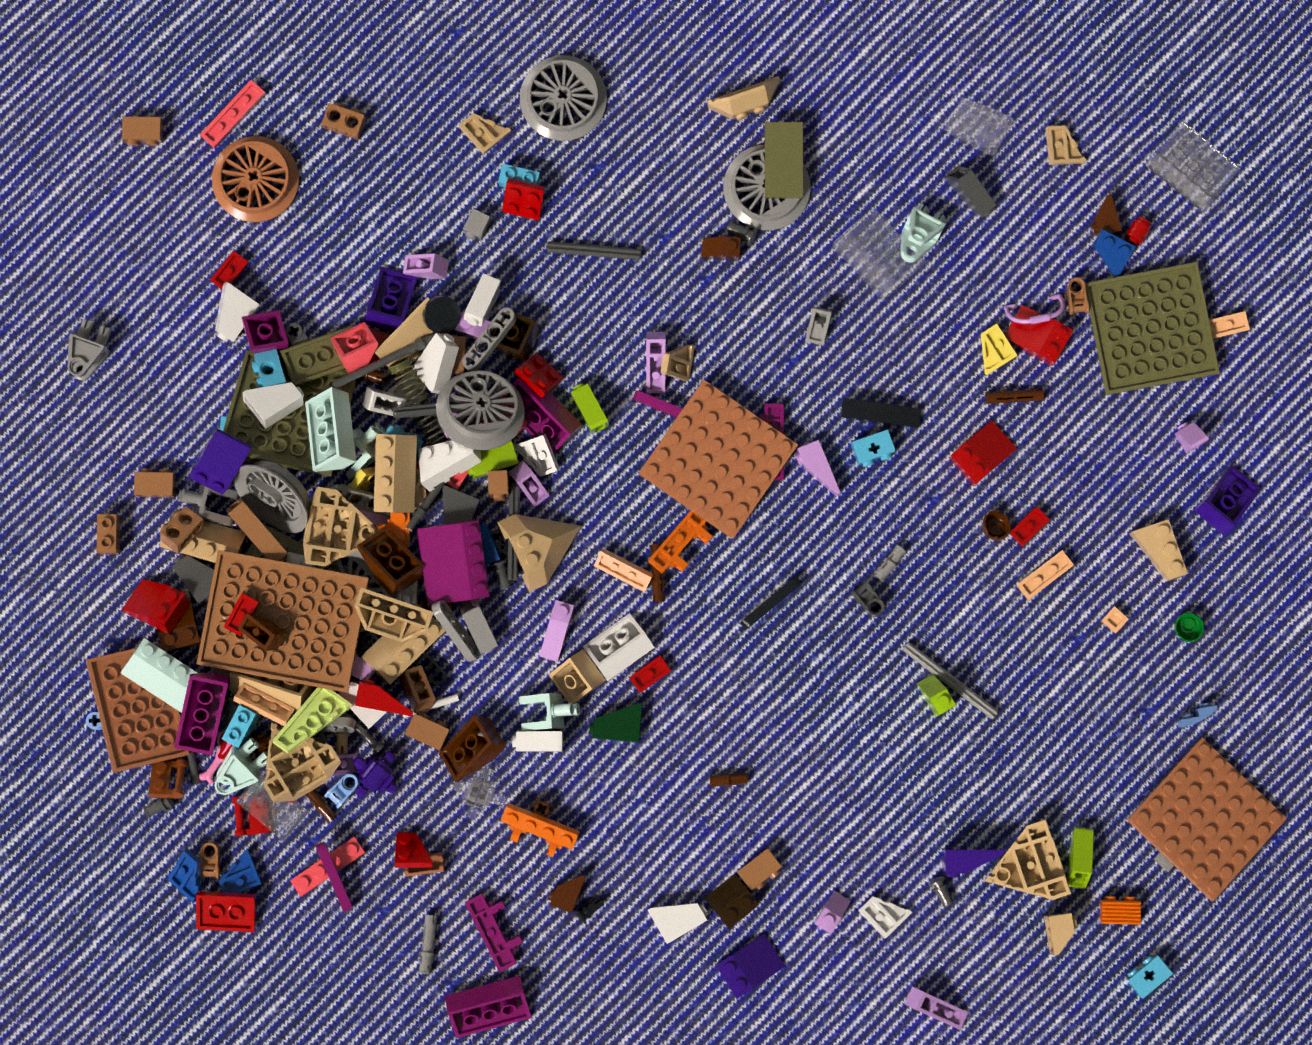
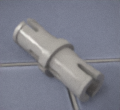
[874,545,906,582]

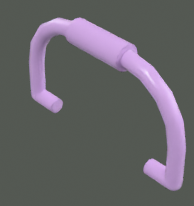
[1004,294,1065,325]

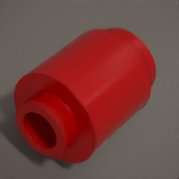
[1125,217,1151,246]

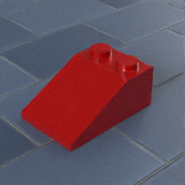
[1005,305,1074,366]
[949,420,1017,486]
[121,579,190,634]
[355,679,413,717]

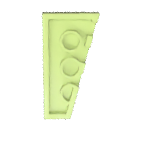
[272,687,352,754]

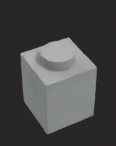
[463,209,491,241]

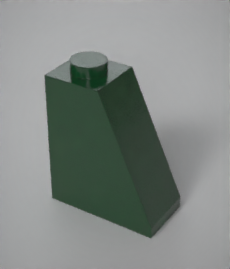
[589,703,642,743]

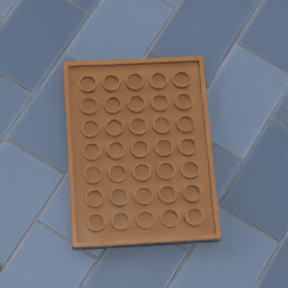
[197,550,370,693]

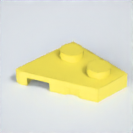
[981,324,1017,376]
[343,467,375,502]

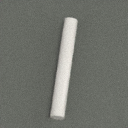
[403,694,459,718]

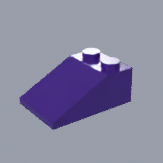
[365,267,418,332]
[188,428,252,495]
[1195,465,1261,536]
[942,850,1004,877]
[716,934,785,999]

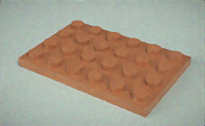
[86,643,189,773]

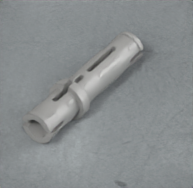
[418,915,437,974]

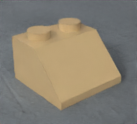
[549,649,606,704]
[1044,912,1077,956]

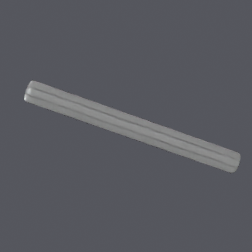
[902,642,998,719]

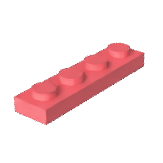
[200,80,266,149]
[290,837,366,897]

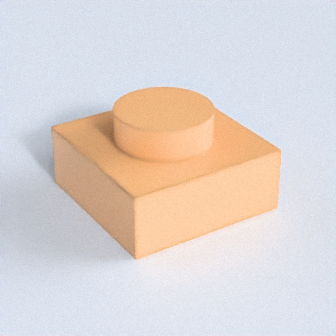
[1101,606,1129,634]

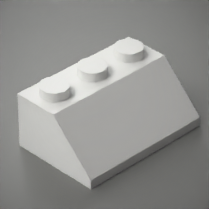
[583,613,655,681]

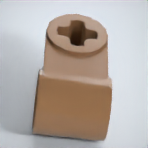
[1066,277,1089,315]
[200,842,221,879]

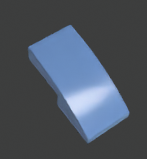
[1177,702,1217,728]

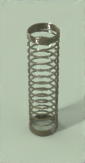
[388,357,448,446]

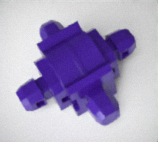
[352,751,398,799]

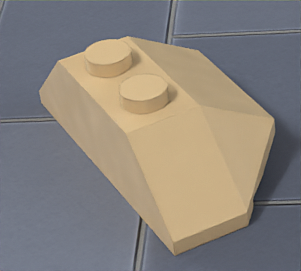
[707,76,780,120]
[354,587,433,642]

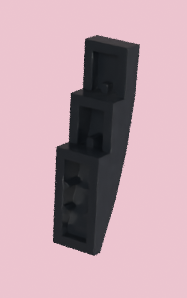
[841,398,921,428]

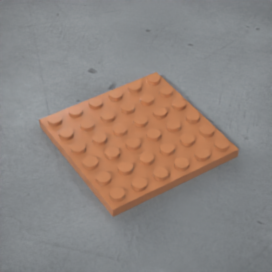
[638,379,798,540]
[1127,737,1287,902]

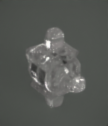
[453,766,507,820]

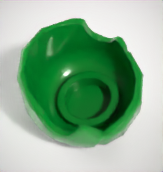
[1175,612,1204,642]

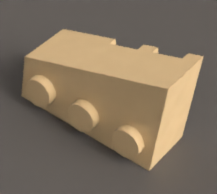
[1129,519,1188,582]

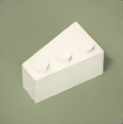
[418,440,482,492]

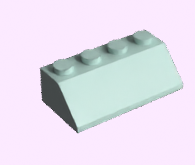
[305,387,356,472]
[121,638,197,713]

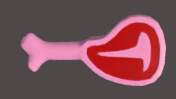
[199,730,232,784]

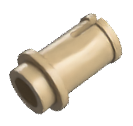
[334,733,350,754]

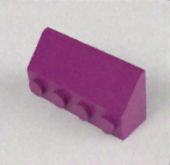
[506,378,582,454]
[174,672,230,756]
[445,976,532,1038]

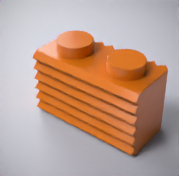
[1099,896,1141,925]

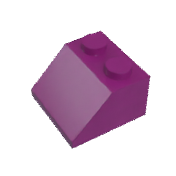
[242,310,289,355]

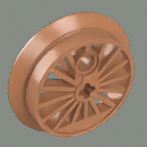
[212,136,299,222]

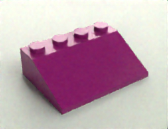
[417,520,489,605]

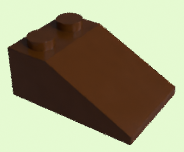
[357,526,424,597]
[157,588,202,653]
[439,715,507,782]

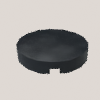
[422,295,461,334]

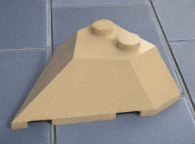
[303,487,379,566]
[497,514,581,592]
[264,722,341,803]
[985,819,1071,900]

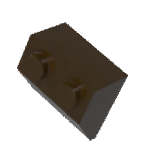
[491,308,542,361]
[705,874,759,929]

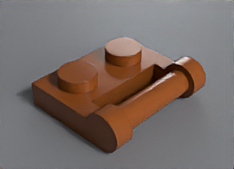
[148,759,188,799]

